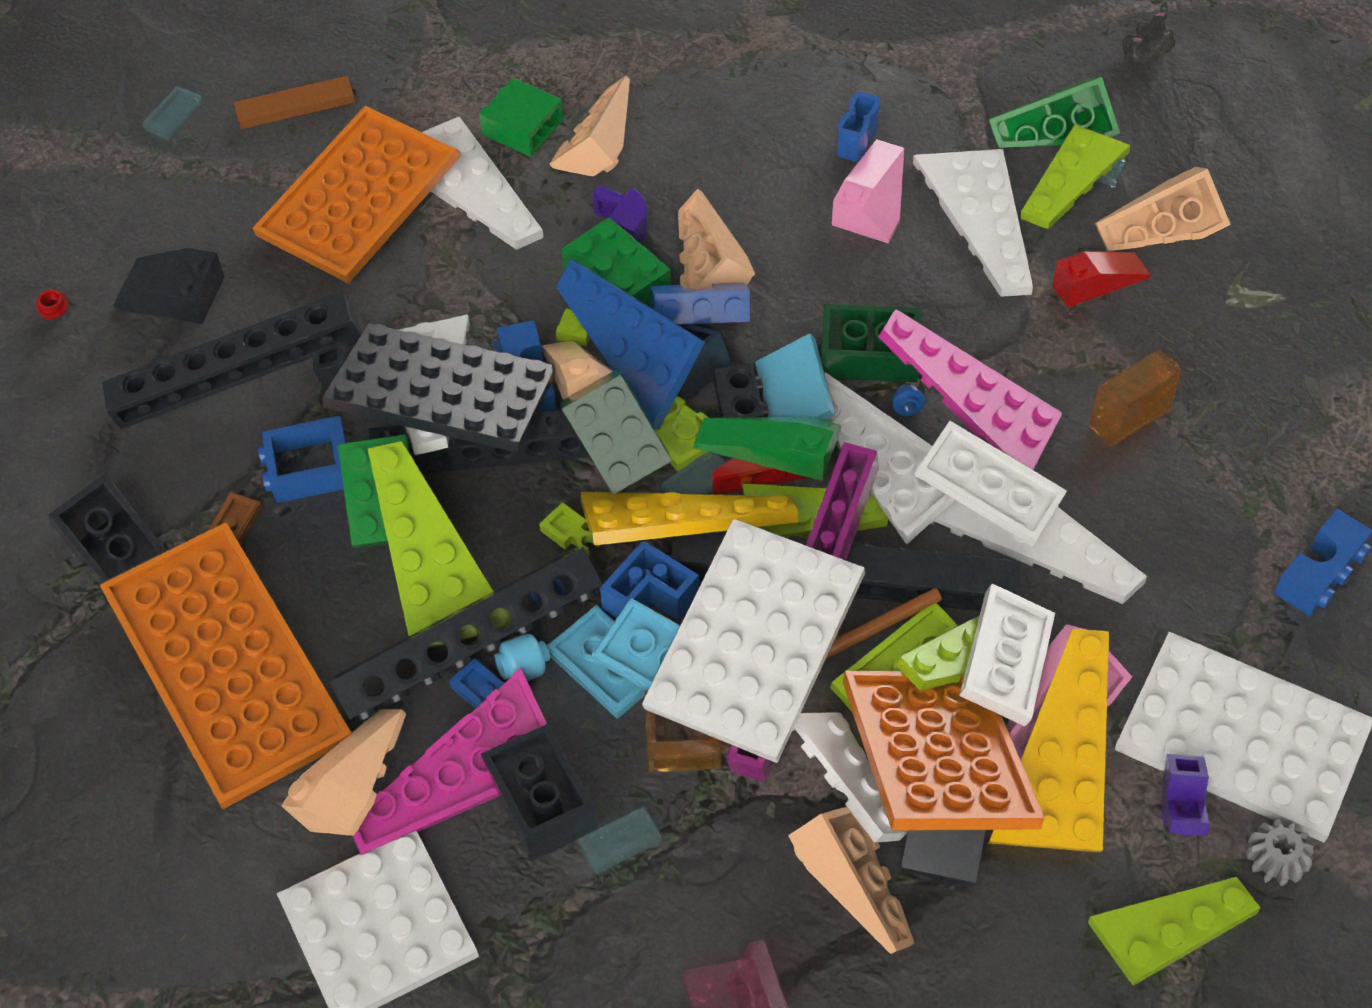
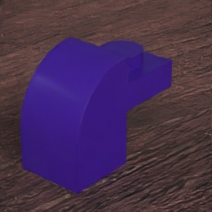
[592,185,648,244]
[1162,754,1210,837]

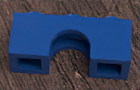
[650,282,750,325]
[493,320,556,412]
[1274,509,1372,616]

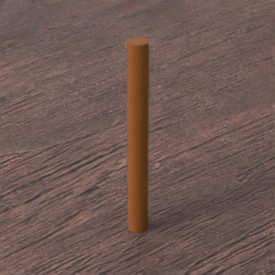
[825,587,942,660]

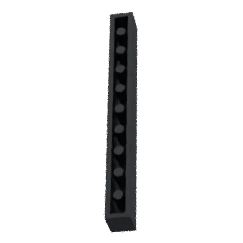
[671,530,1021,611]

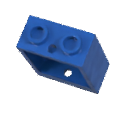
[258,416,347,503]

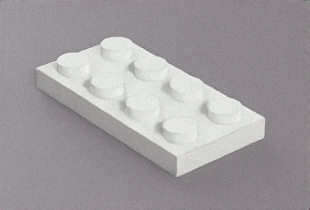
[915,421,1067,547]
[959,584,1055,726]

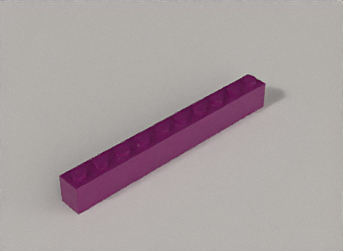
[727,442,879,783]

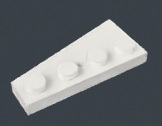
[792,713,908,842]

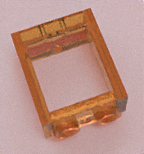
[1089,349,1182,447]
[645,690,721,772]

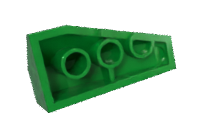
[988,76,1120,148]
[694,417,841,481]

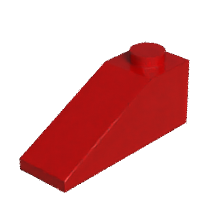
[1052,251,1150,308]
[712,458,808,495]

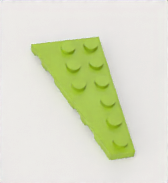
[368,441,508,648]

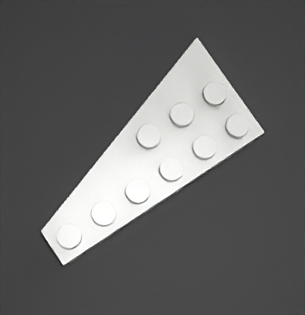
[422,117,543,250]
[913,149,1033,297]
[824,372,956,544]
[930,500,1147,604]

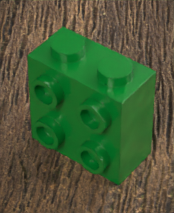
[479,78,564,157]

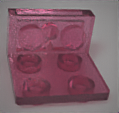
[681,940,788,1008]

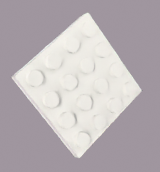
[277,831,479,1008]

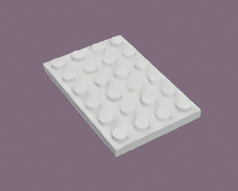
[642,519,865,763]
[1114,632,1372,843]

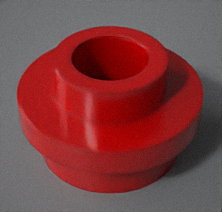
[36,289,69,319]

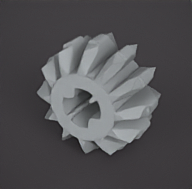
[1246,819,1314,886]

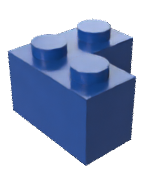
[600,540,699,621]

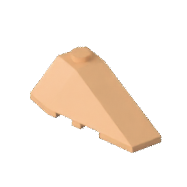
[550,76,630,177]
[1095,167,1231,252]
[678,189,755,290]
[542,340,613,400]
[282,709,406,836]
[788,807,915,954]

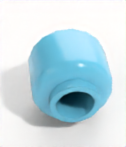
[495,633,550,682]

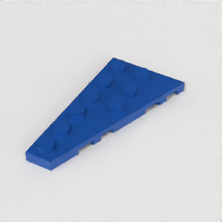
[556,259,705,429]

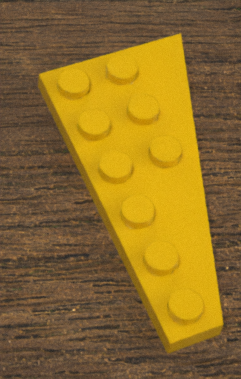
[580,492,798,545]
[988,629,1109,852]

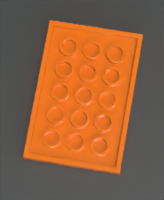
[252,106,460,284]
[843,671,1044,831]

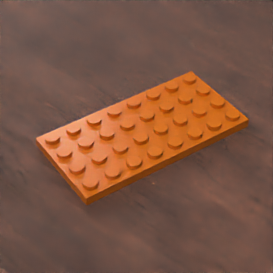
[100,522,352,810]

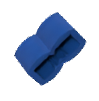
[837,91,880,162]

